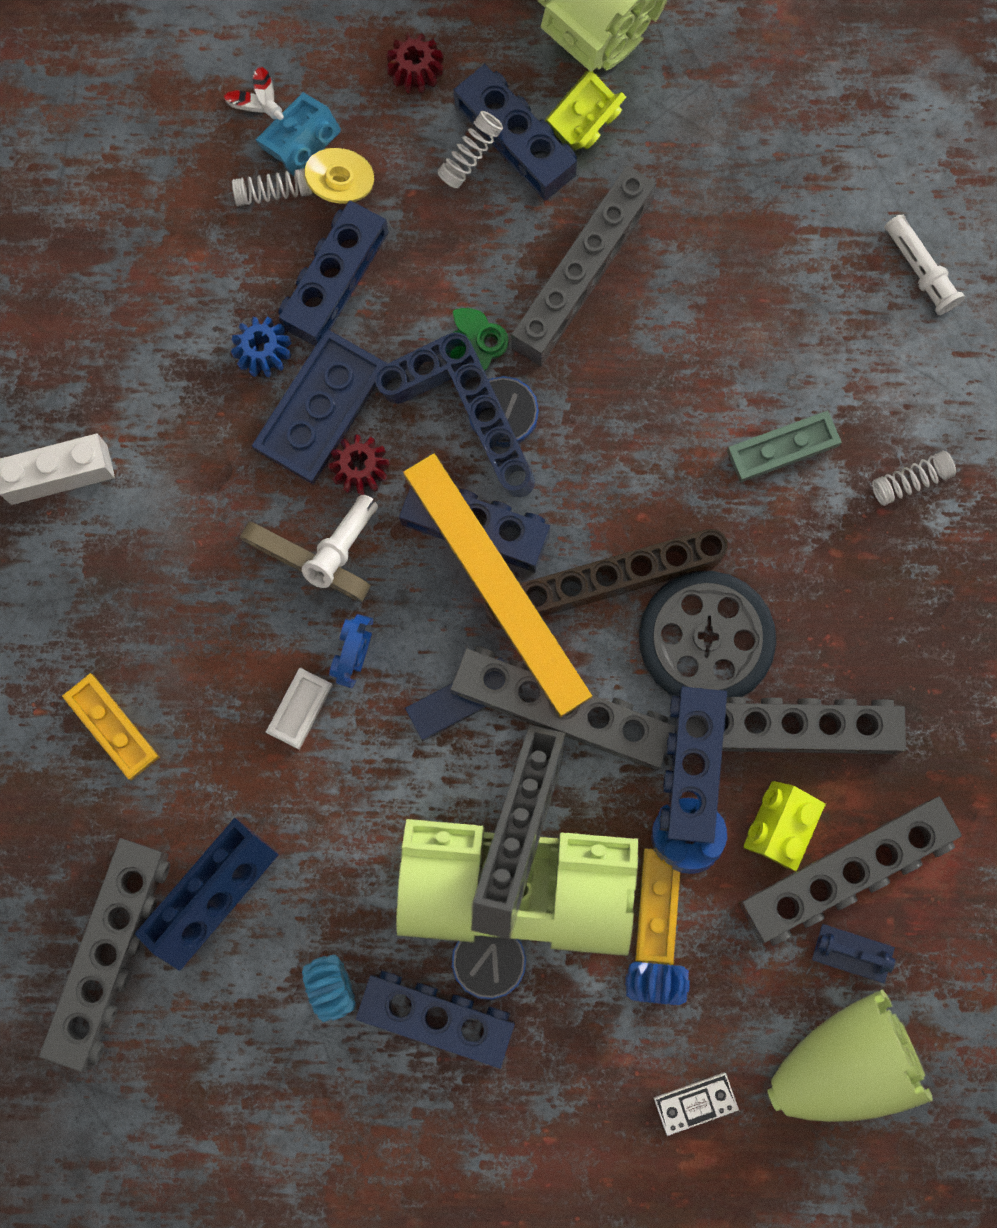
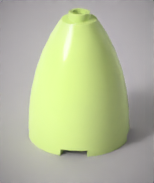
[767,990,932,1122]

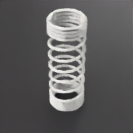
[437,111,503,188]
[232,168,312,207]
[872,451,956,506]

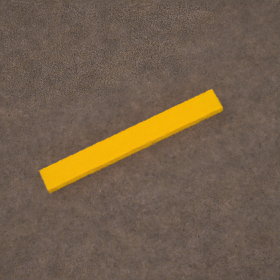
[403,453,592,718]

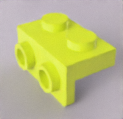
[545,71,626,151]
[744,781,825,872]

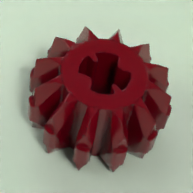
[386,32,444,95]
[328,434,390,496]

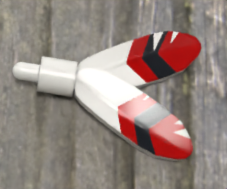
[224,67,284,120]

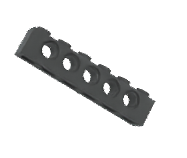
[512,165,656,366]
[451,646,675,771]
[686,697,906,754]
[471,725,565,940]
[738,796,962,946]
[39,838,170,1072]

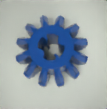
[231,316,292,378]
[625,962,690,1005]

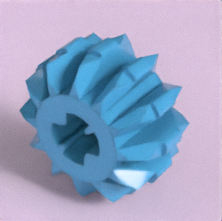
[302,954,356,1022]

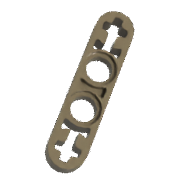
[239,521,371,602]

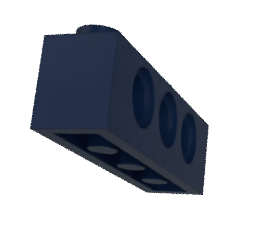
[453,64,577,201]
[278,200,389,346]
[399,487,550,573]
[660,686,727,844]
[135,817,279,971]
[355,970,515,1069]

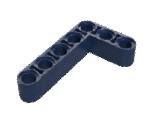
[375,332,535,498]

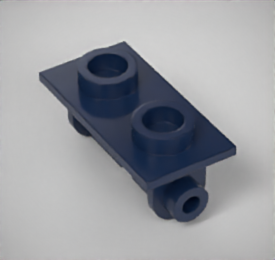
[812,924,895,984]

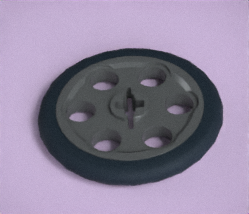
[639,571,776,697]

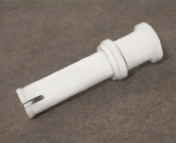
[884,214,965,315]
[302,495,378,588]

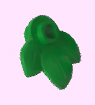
[450,308,509,371]

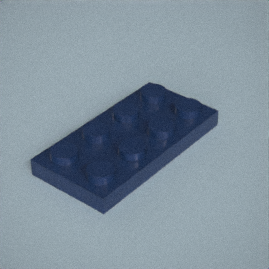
[252,329,387,485]

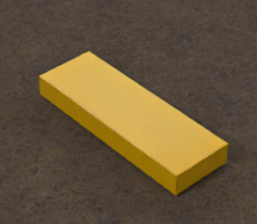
[62,673,160,781]
[635,849,680,965]

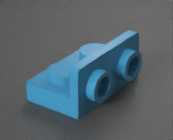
[256,92,341,177]

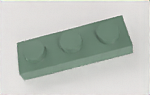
[727,410,842,483]

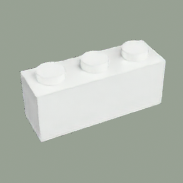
[0,433,115,505]

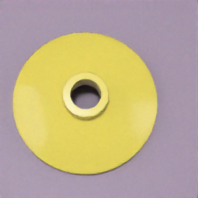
[304,148,374,204]

